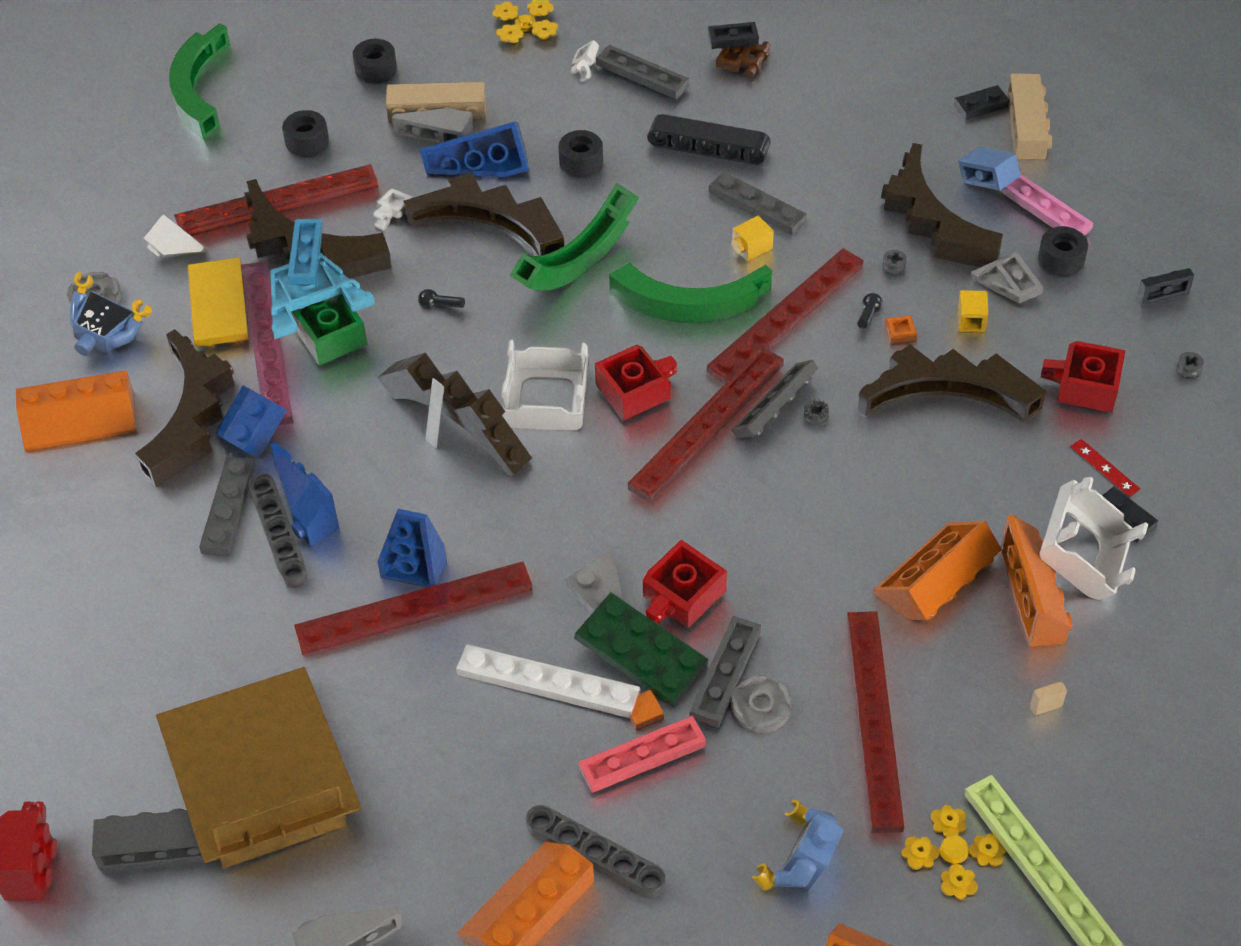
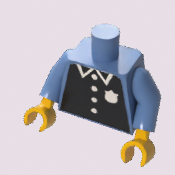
[70,272,152,356]
[752,799,844,892]

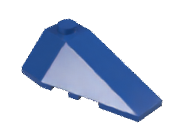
[419,121,529,177]
[270,442,340,546]
[377,509,447,590]

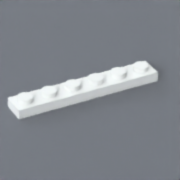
[456,644,640,719]

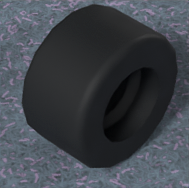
[352,38,397,83]
[282,110,329,156]
[559,130,603,177]
[1038,226,1089,276]

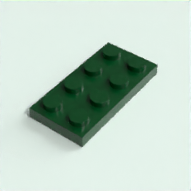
[574,592,709,707]

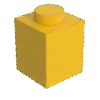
[731,216,774,262]
[957,290,988,333]

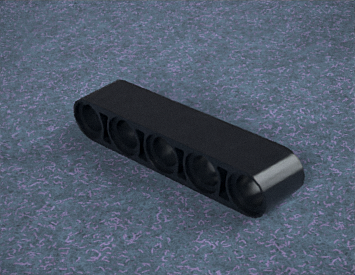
[647,114,771,165]

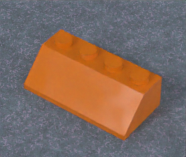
[16,370,137,452]
[1000,515,1072,648]
[873,521,1002,621]
[457,842,594,946]

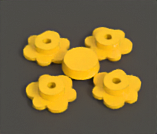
[492,0,558,43]
[901,805,1006,900]

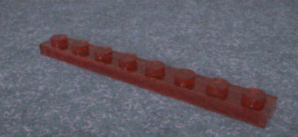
[174,164,379,236]
[707,248,864,386]
[628,347,784,503]
[294,561,533,655]
[847,611,904,833]

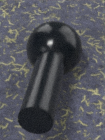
[418,289,465,309]
[857,293,883,329]

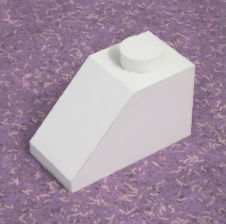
[144,214,208,257]

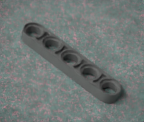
[249,473,307,588]
[526,805,666,898]

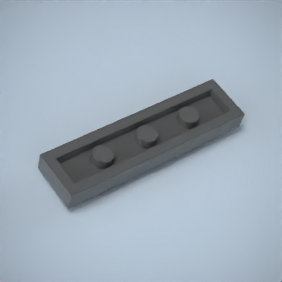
[596,45,690,99]
[709,171,807,235]
[731,359,818,439]
[199,456,256,556]
[690,616,761,728]

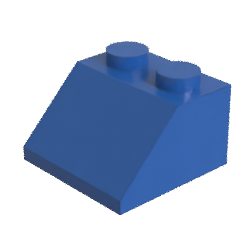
[215,385,287,458]

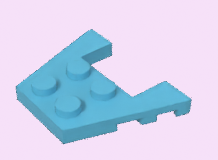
[271,253,375,339]

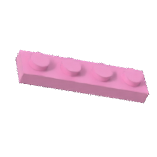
[998,175,1093,236]

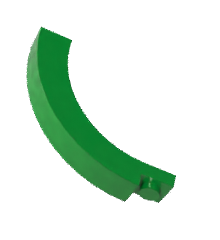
[169,23,230,140]
[510,183,640,291]
[609,263,772,323]

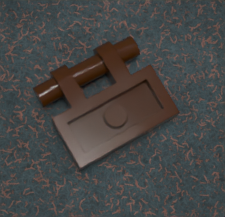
[716,41,771,78]

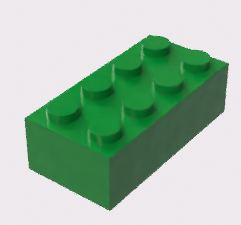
[269,276,368,366]

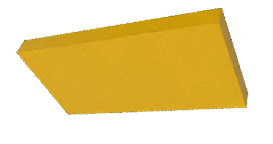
[188,257,249,347]

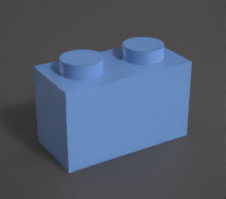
[958,147,1021,191]

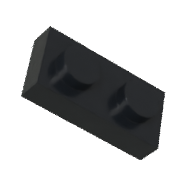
[708,22,759,49]
[954,85,1010,120]
[1136,268,1195,305]
[1102,486,1158,543]

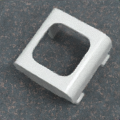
[501,340,589,431]
[1039,477,1148,600]

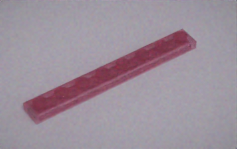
[241,260,294,426]

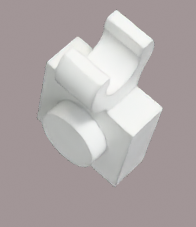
[571,40,600,83]
[373,188,412,231]

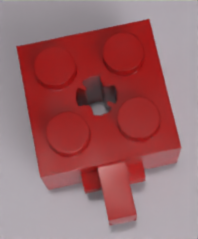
[1040,341,1126,413]
[595,345,677,421]
[642,539,727,629]
[0,801,57,901]

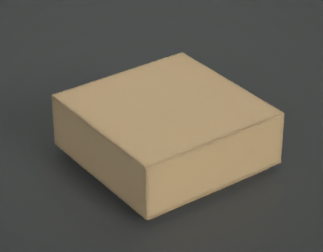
[1030,682,1067,716]

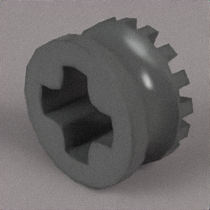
[882,250,907,275]
[1176,352,1204,379]
[804,399,829,426]

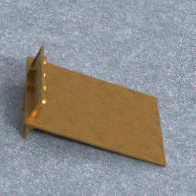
[156,667,362,869]

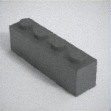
[92,809,203,869]

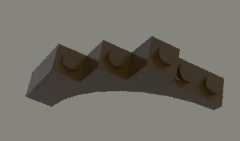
[881,143,1003,267]
[403,172,565,256]
[244,179,392,279]
[135,329,235,487]
[858,344,1046,423]
[378,352,532,476]

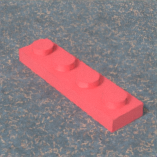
[578,716,706,793]

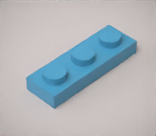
[288,219,323,285]

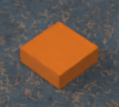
[884,315,917,344]
[630,689,664,730]

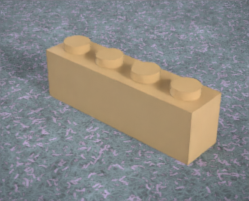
[1007,74,1052,159]
[386,82,486,123]

